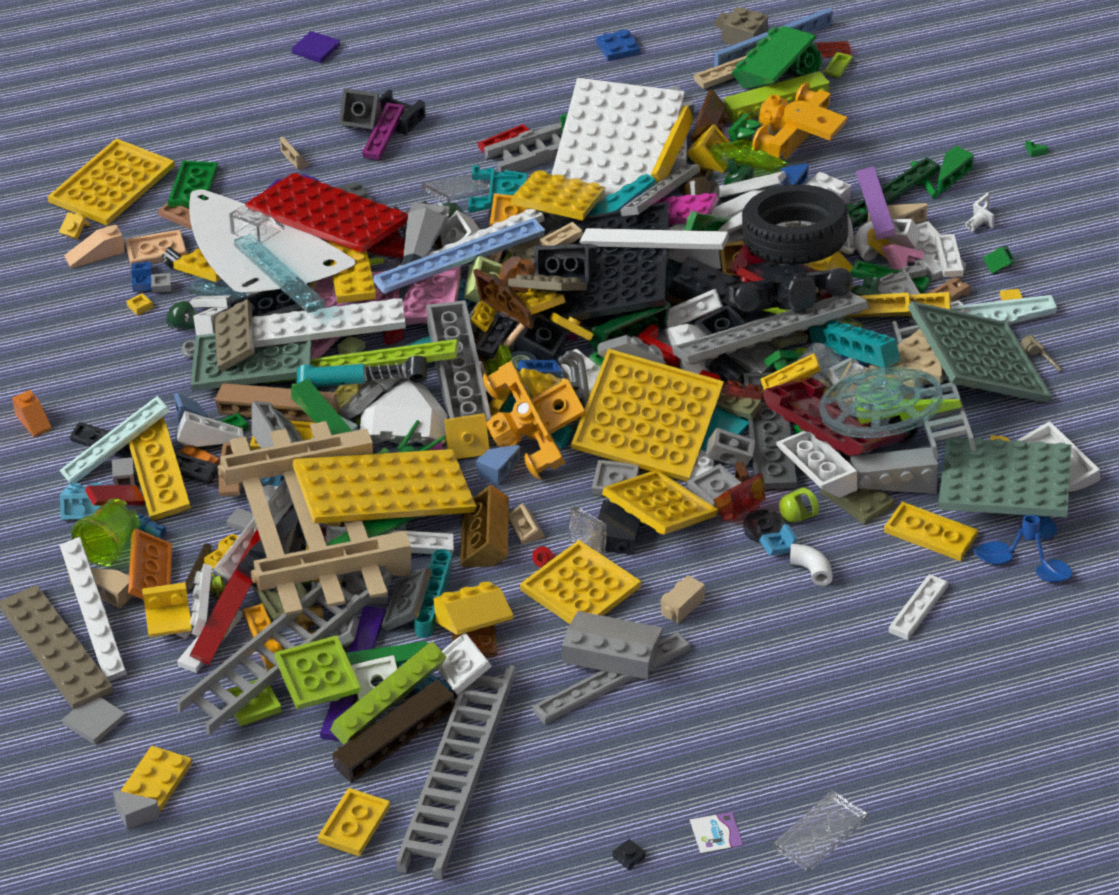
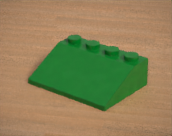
[732,26,817,89]

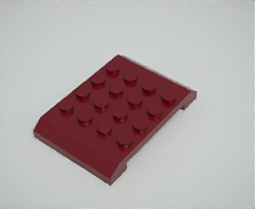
[763,377,907,456]

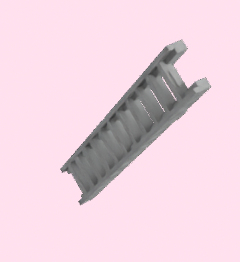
[485,85,694,173]
[396,665,515,880]

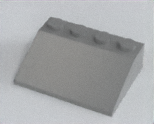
[562,611,663,680]

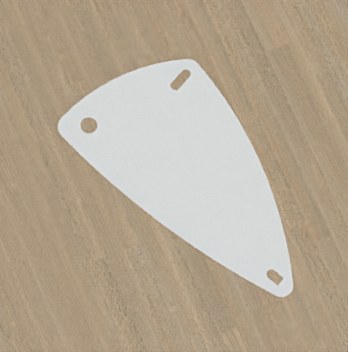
[189,190,355,292]

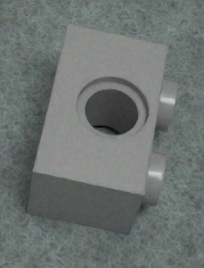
[706,428,755,467]

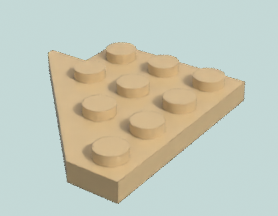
[869,329,943,389]

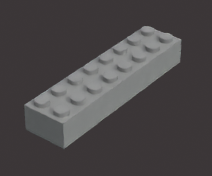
[426,300,492,437]

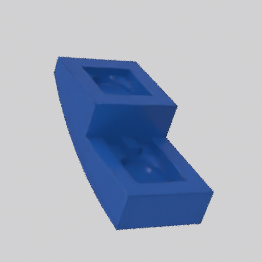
[131,261,152,292]

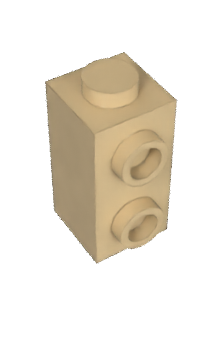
[660,575,705,624]

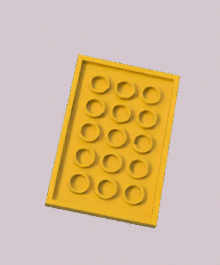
[48,138,175,226]

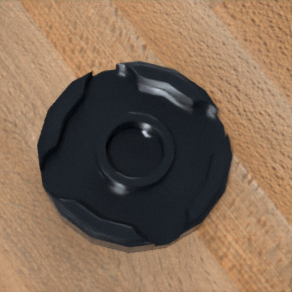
[743,509,785,543]

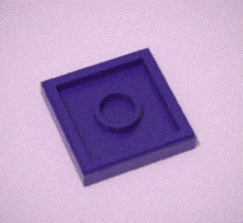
[291,31,340,63]

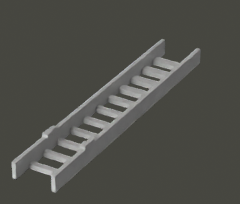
[892,321,976,460]
[177,571,392,736]

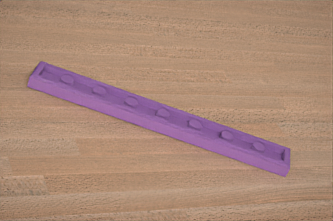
[856,166,896,240]

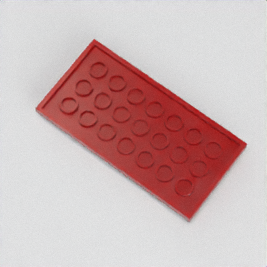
[245,173,408,253]

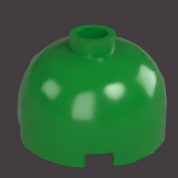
[789,43,822,76]

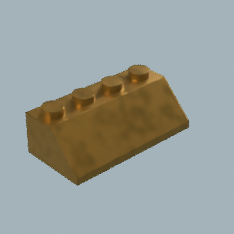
[460,485,509,567]

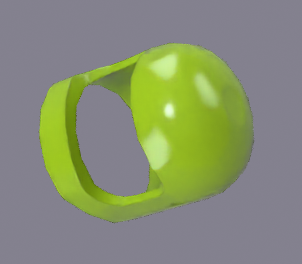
[779,488,819,523]

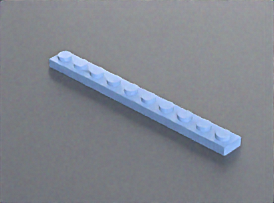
[373,218,545,294]

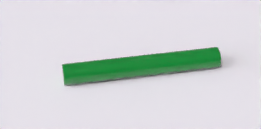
[910,161,938,199]

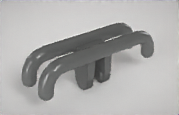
[558,351,590,433]

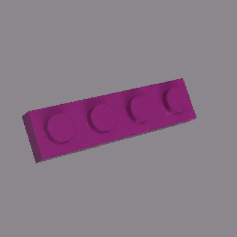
[362,103,405,160]

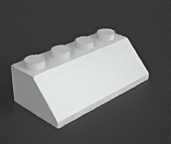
[776,431,857,498]

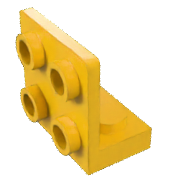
[142,582,192,637]

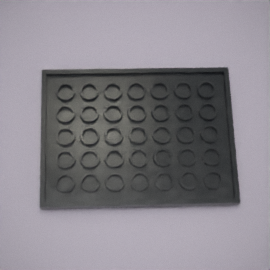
[550,201,671,321]

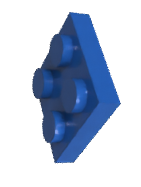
[596,29,641,61]

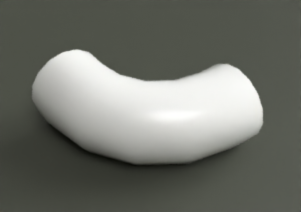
[854,221,878,261]
[790,543,833,586]

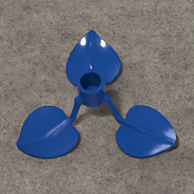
[974,515,1072,582]

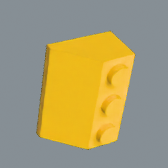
[434,582,514,635]

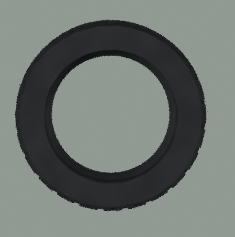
[742,185,848,264]

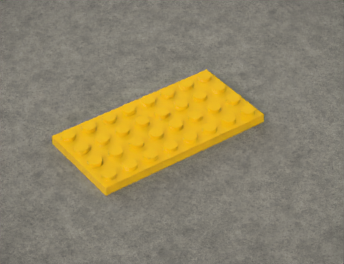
[293,449,476,524]

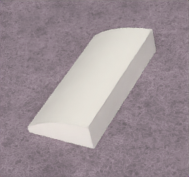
[1018,421,1100,492]

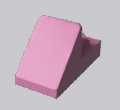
[882,244,924,271]

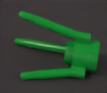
[397,420,446,453]

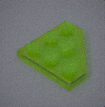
[710,139,787,173]

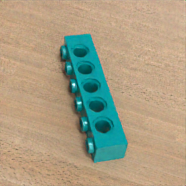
[809,320,901,368]

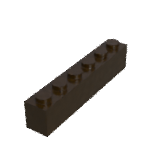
[332,680,455,783]

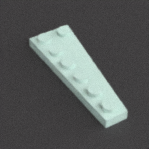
[952,295,1057,325]

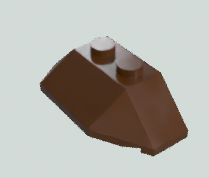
[691,90,729,144]

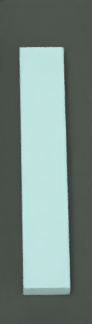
[59,396,170,484]

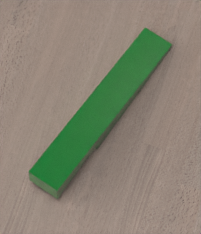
[291,378,352,435]

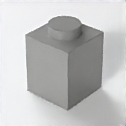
[112,458,135,485]

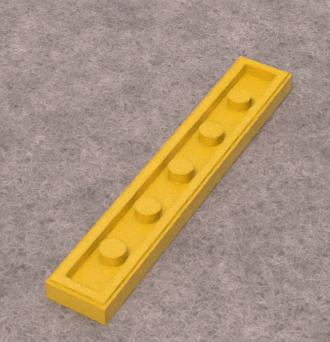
[651,105,694,183]

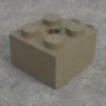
[714,7,768,45]

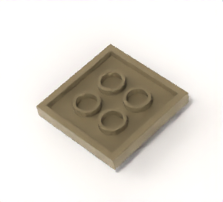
[508,274,587,291]

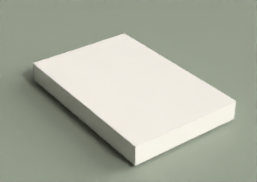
[438,633,492,695]

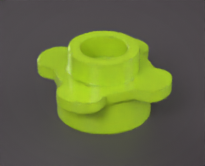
[210,573,225,598]

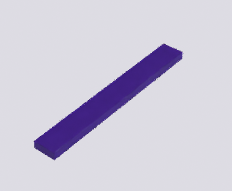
[320,606,386,741]

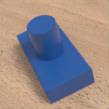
[518,360,563,378]

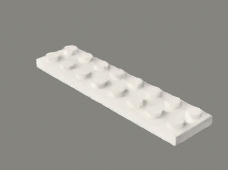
[252,298,406,348]

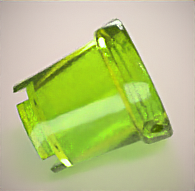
[71,499,139,566]

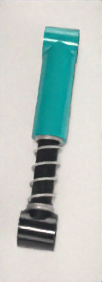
[297,356,427,388]

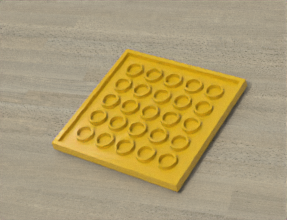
[571,349,724,482]

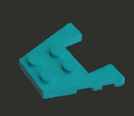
[468,165,527,213]

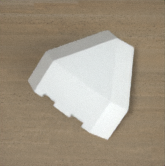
[360,380,447,446]

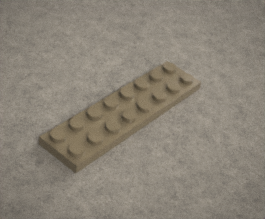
[0,585,113,710]

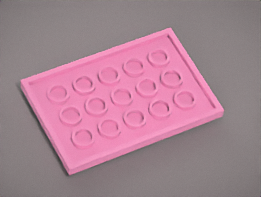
[371,266,462,325]

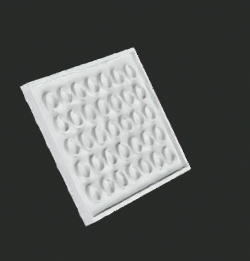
[552,78,684,203]

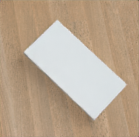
[911,221,966,280]

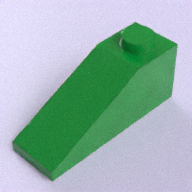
[937,146,974,195]

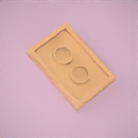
[124,230,187,268]

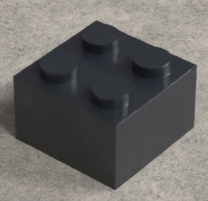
[513,313,570,360]

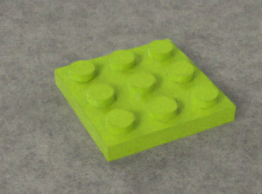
[274,635,361,710]

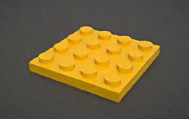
[511,170,606,220]
[602,470,718,535]
[520,540,641,624]

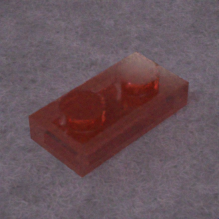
[721,380,764,400]

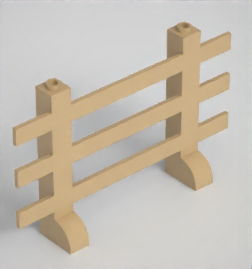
[218,421,411,615]

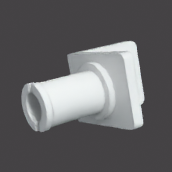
[965,193,994,232]

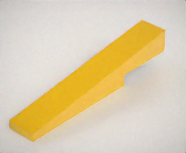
[844,292,952,317]

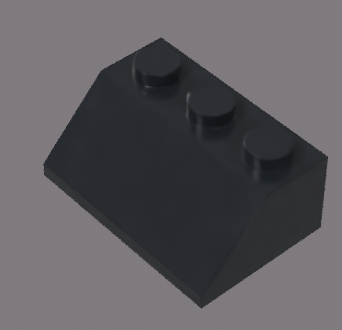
[534,244,597,283]

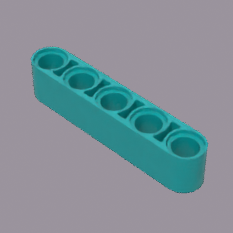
[414,549,452,638]

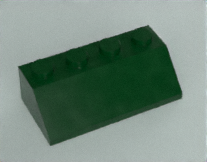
[588,302,671,352]

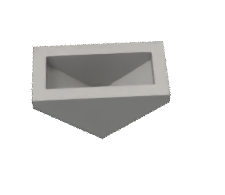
[113,790,160,830]

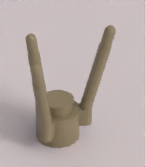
[1021,335,1062,372]

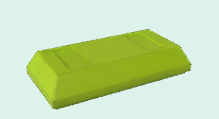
[824,52,853,79]

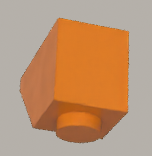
[12,390,52,437]

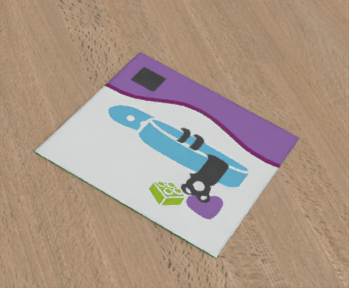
[690,812,743,853]

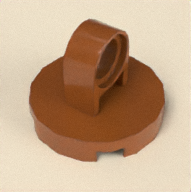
[499,257,535,293]

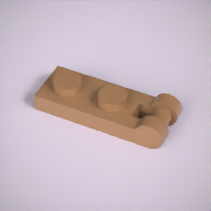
[927,277,972,302]

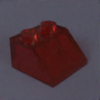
[713,472,766,522]

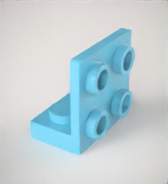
[60,483,104,519]

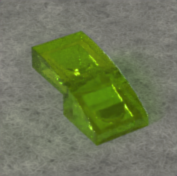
[485,345,512,376]

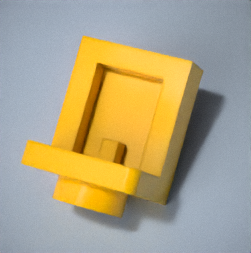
[59,212,90,240]

